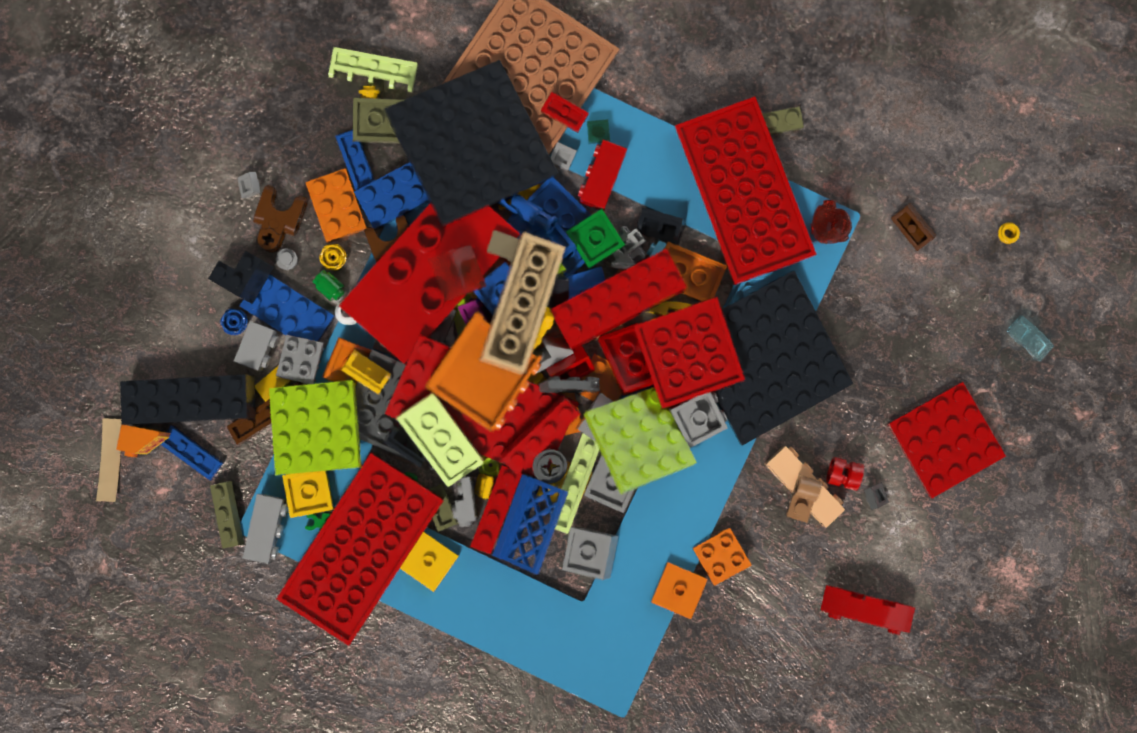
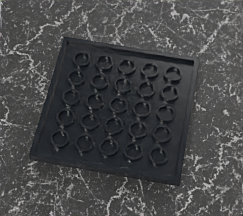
[384,60,558,227]
[714,270,853,446]

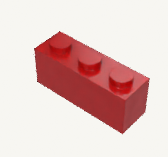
[578,140,627,211]

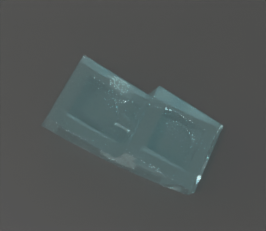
[1006,315,1054,362]

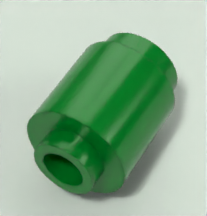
[313,270,345,301]

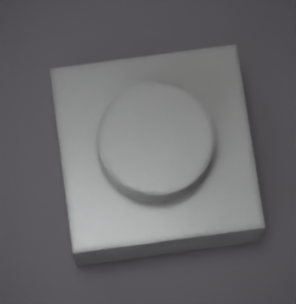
[550,142,577,171]
[237,172,260,199]

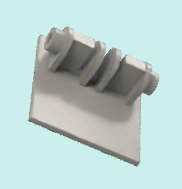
[276,335,324,384]

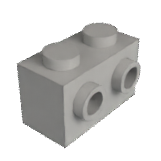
[234,321,279,371]

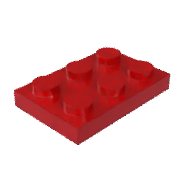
[598,323,653,395]

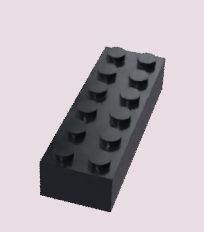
[120,374,256,425]

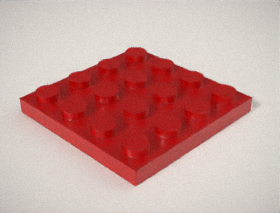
[634,297,745,409]
[887,382,1006,499]

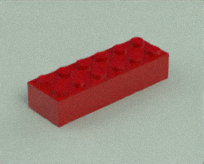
[550,248,687,350]

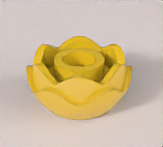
[319,244,346,270]

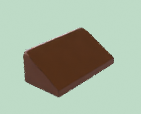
[891,203,936,251]

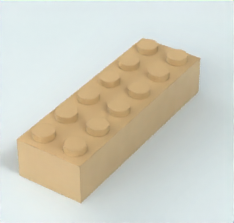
[479,233,565,375]

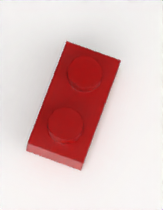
[541,92,589,133]

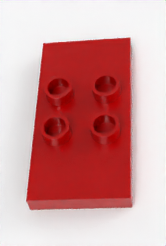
[338,203,520,364]

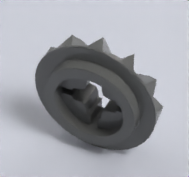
[532,448,567,483]

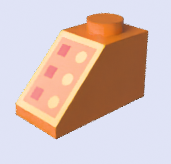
[116,424,170,458]

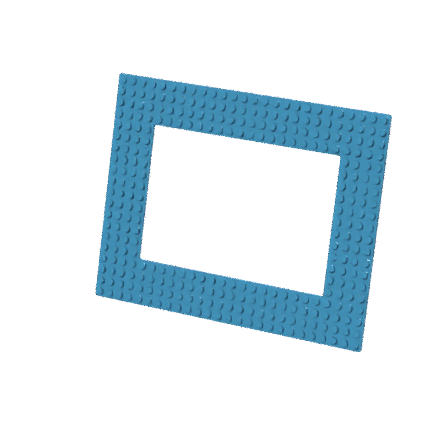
[240,88,860,718]

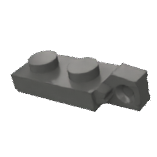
[539,377,600,393]

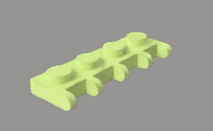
[329,47,418,93]

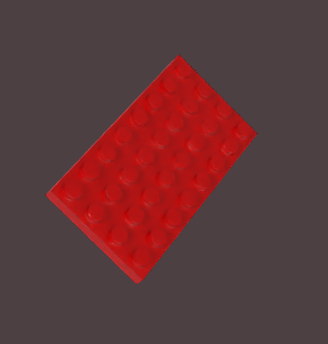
[675,96,817,285]
[385,334,579,478]
[276,453,444,646]

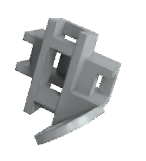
[611,226,647,269]

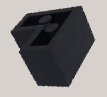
[208,251,274,304]

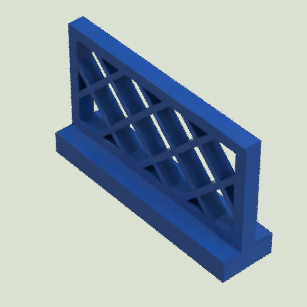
[492,474,568,575]

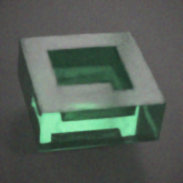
[587,119,610,144]

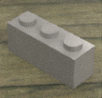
[243,493,288,564]

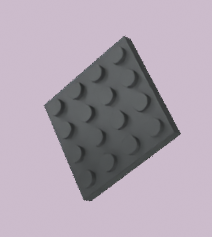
[355,350,410,461]

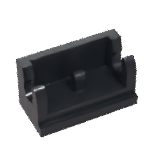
[637,208,686,245]
[383,422,426,467]

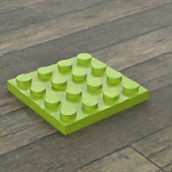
[269,380,361,475]
[584,387,697,494]

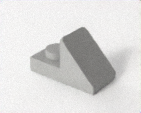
[532,335,573,374]

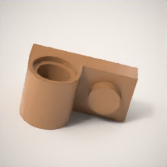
[785,475,822,523]

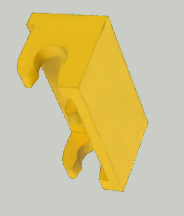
[341,349,391,394]

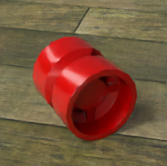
[826,457,864,491]

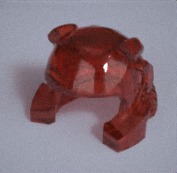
[810,200,852,244]

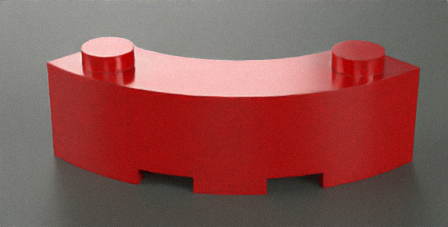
[820,585,916,635]

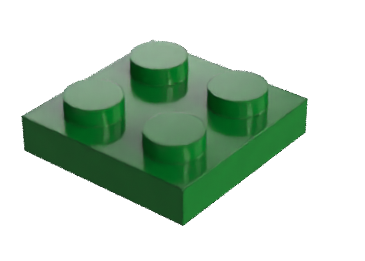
[566,209,625,269]

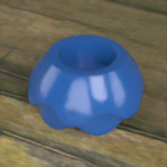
[220,309,248,335]

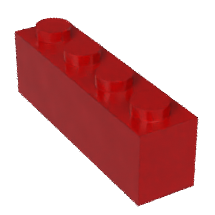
[500,394,581,475]
[470,465,523,554]

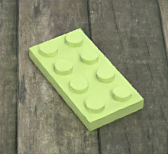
[397,392,484,487]

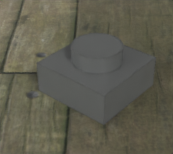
[864,482,889,510]

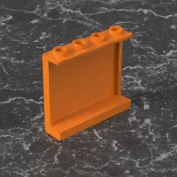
[425,312,542,431]

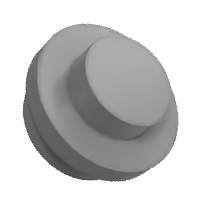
[276,249,298,270]

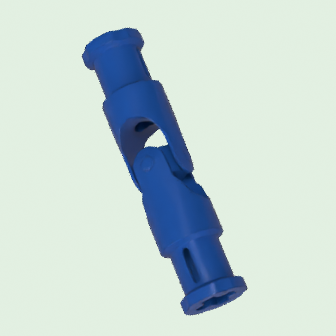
[497,193,558,234]

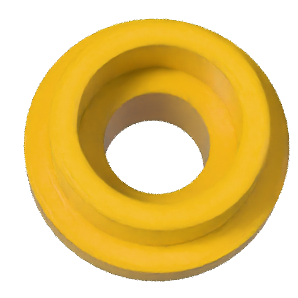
[358,86,380,99]
[998,222,1020,244]

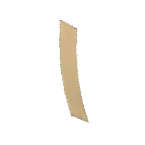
[96,418,121,502]

